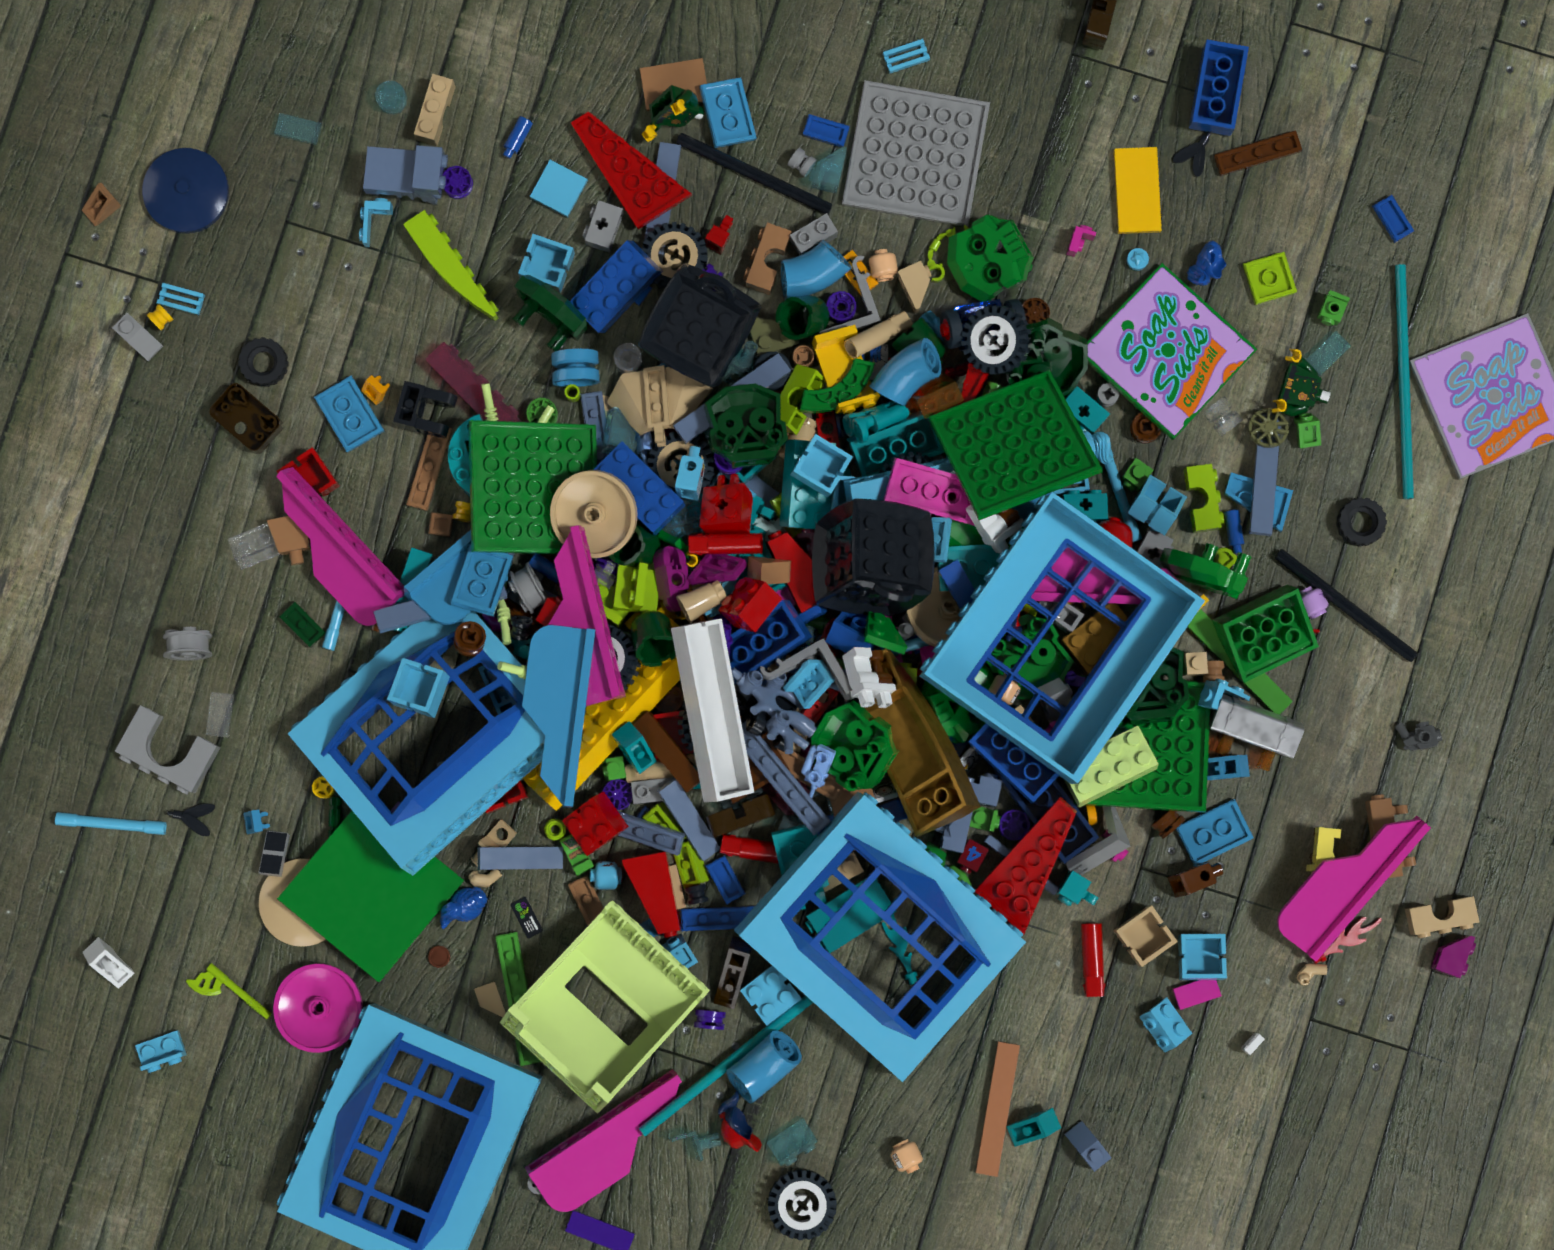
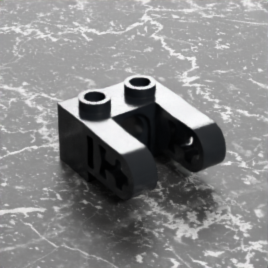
[393,381,458,439]
[745,695,796,752]

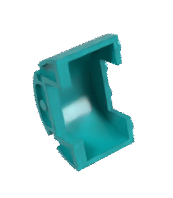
[448,414,484,497]

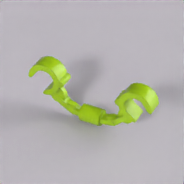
[927,225,968,283]

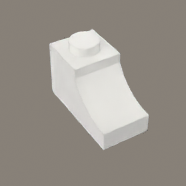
[83,937,134,989]

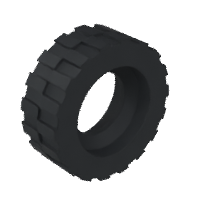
[238,337,289,387]
[1336,498,1387,547]

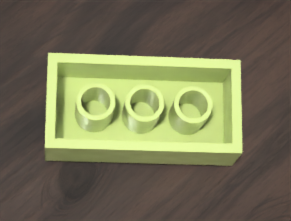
[1064,726,1158,807]

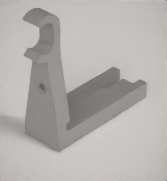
[818,256,880,335]
[760,638,854,702]
[1066,806,1131,875]

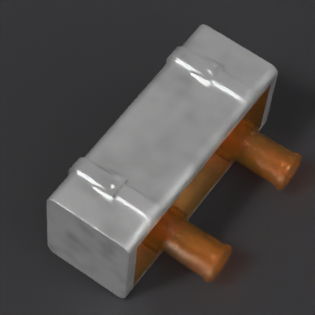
[1209,694,1305,771]

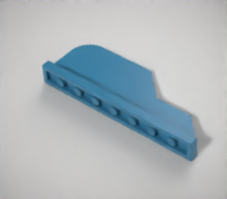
[404,530,508,625]
[522,625,595,808]

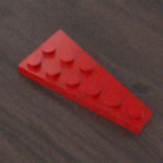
[571,111,692,230]
[975,797,1077,934]

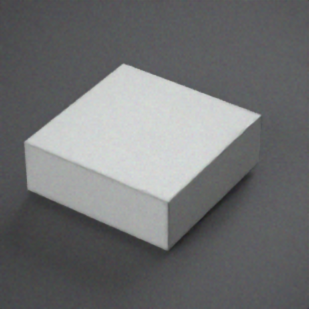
[1241,1033,1265,1055]

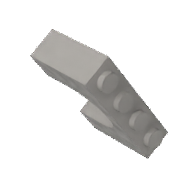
[115,705,221,795]

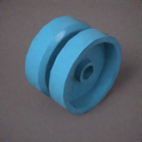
[551,349,600,387]

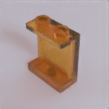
[909,373,963,419]

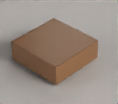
[428,512,453,537]

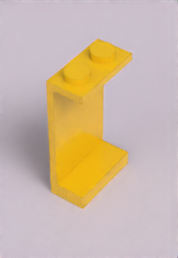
[812,325,880,415]

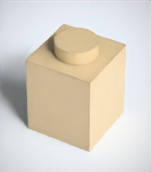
[1183,652,1208,677]

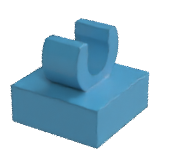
[244,810,270,835]

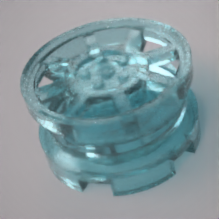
[375,81,407,115]

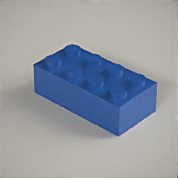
[1189,39,1249,136]
[570,240,663,333]
[593,441,686,535]
[728,600,812,685]
[967,723,1059,803]

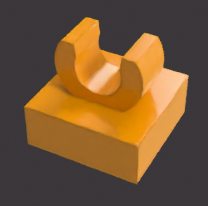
[361,375,390,405]

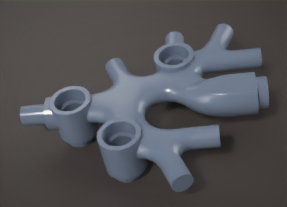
[732,668,817,754]

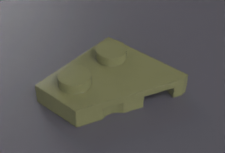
[750,318,799,357]

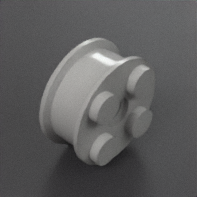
[508,562,549,614]
[163,627,212,661]

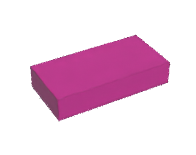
[1172,980,1222,1010]

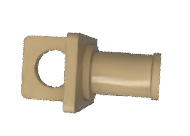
[471,820,517,866]

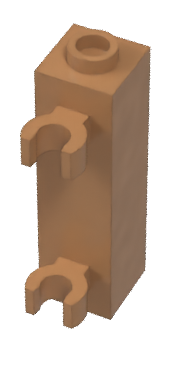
[1365,794,1416,878]

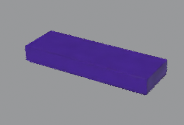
[565,1210,635,1250]

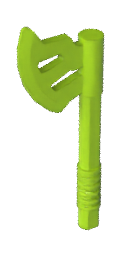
[186,963,272,1020]

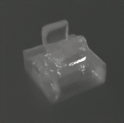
[595,561,616,589]

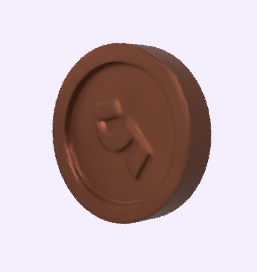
[428,946,450,968]

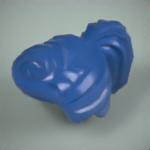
[1187,241,1226,286]
[440,887,488,929]

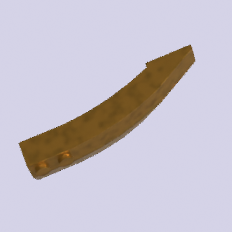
[859,648,981,837]

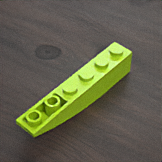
[403,210,499,321]

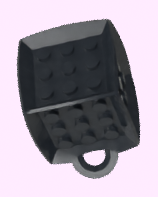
[638,263,762,387]
[812,499,935,616]

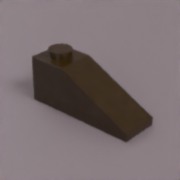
[714,936,752,1009]

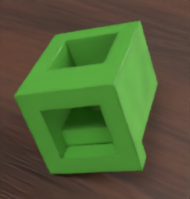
[1317,290,1350,326]
[602,756,626,781]

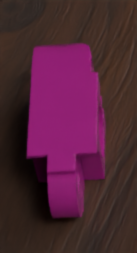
[653,546,689,613]

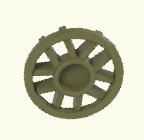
[1248,408,1289,448]

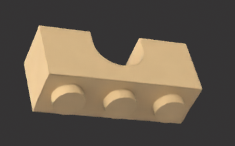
[414,74,456,146]
[1405,896,1479,938]

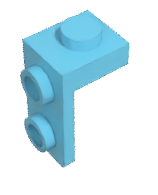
[359,198,393,247]
[1198,678,1250,710]

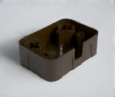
[1082,0,1117,50]
[209,383,283,454]
[706,794,775,838]

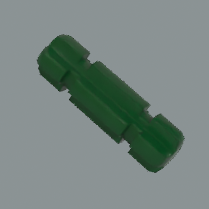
[328,796,342,838]

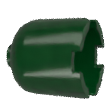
[776,295,829,340]
[891,317,946,364]
[609,525,660,567]
[631,611,676,667]

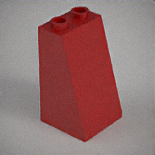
[766,530,817,613]
[622,852,681,938]

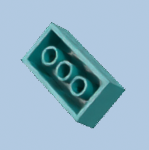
[847,408,944,477]
[779,439,836,529]

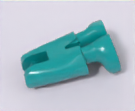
[842,401,909,444]

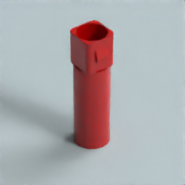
[688,532,763,555]
[720,835,779,864]
[1081,923,1105,997]

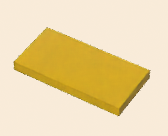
[1114,147,1162,234]

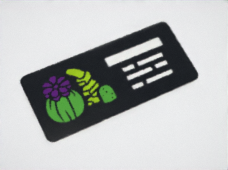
[511,897,543,939]

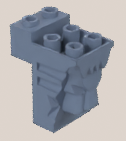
[363,145,448,205]
[934,773,1002,854]

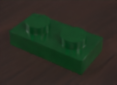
[280,602,326,648]

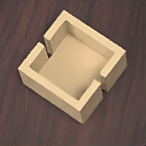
[1113,905,1178,967]

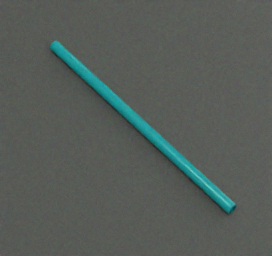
[1395,264,1414,499]
[639,995,814,1136]

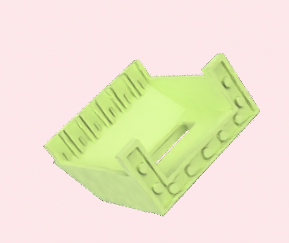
[500,900,710,1114]

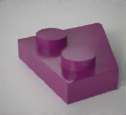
[687,554,747,585]

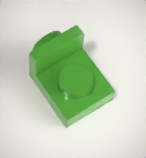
[1293,413,1321,448]
[1121,458,1153,492]
[969,807,1001,832]

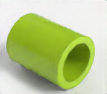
[565,384,581,403]

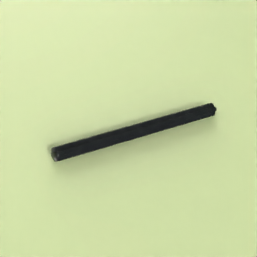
[676,133,832,214]
[1275,549,1418,662]

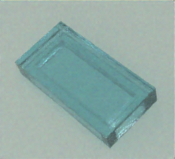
[274,113,322,145]
[1306,331,1351,377]

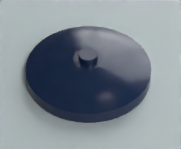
[142,148,229,234]

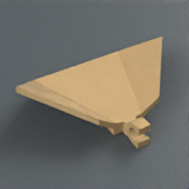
[607,365,713,447]

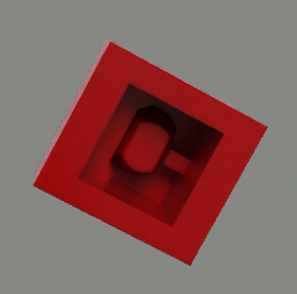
[705,215,734,255]

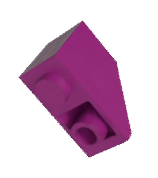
[1431,935,1476,979]

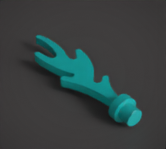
[882,914,918,985]

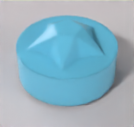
[1127,248,1149,271]

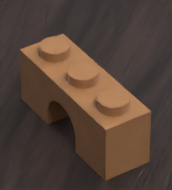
[743,223,792,295]

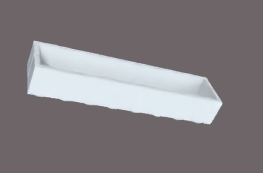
[671,618,754,802]

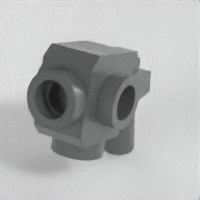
[1395,721,1443,751]

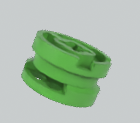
[526,398,558,423]

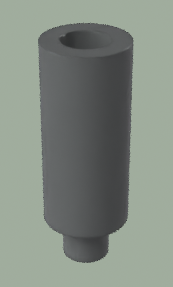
[896,623,914,640]

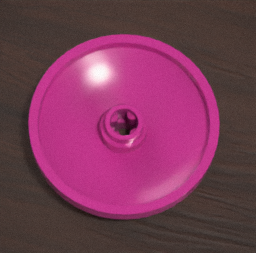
[273,964,363,1053]

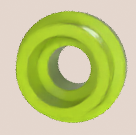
[544,818,566,840]

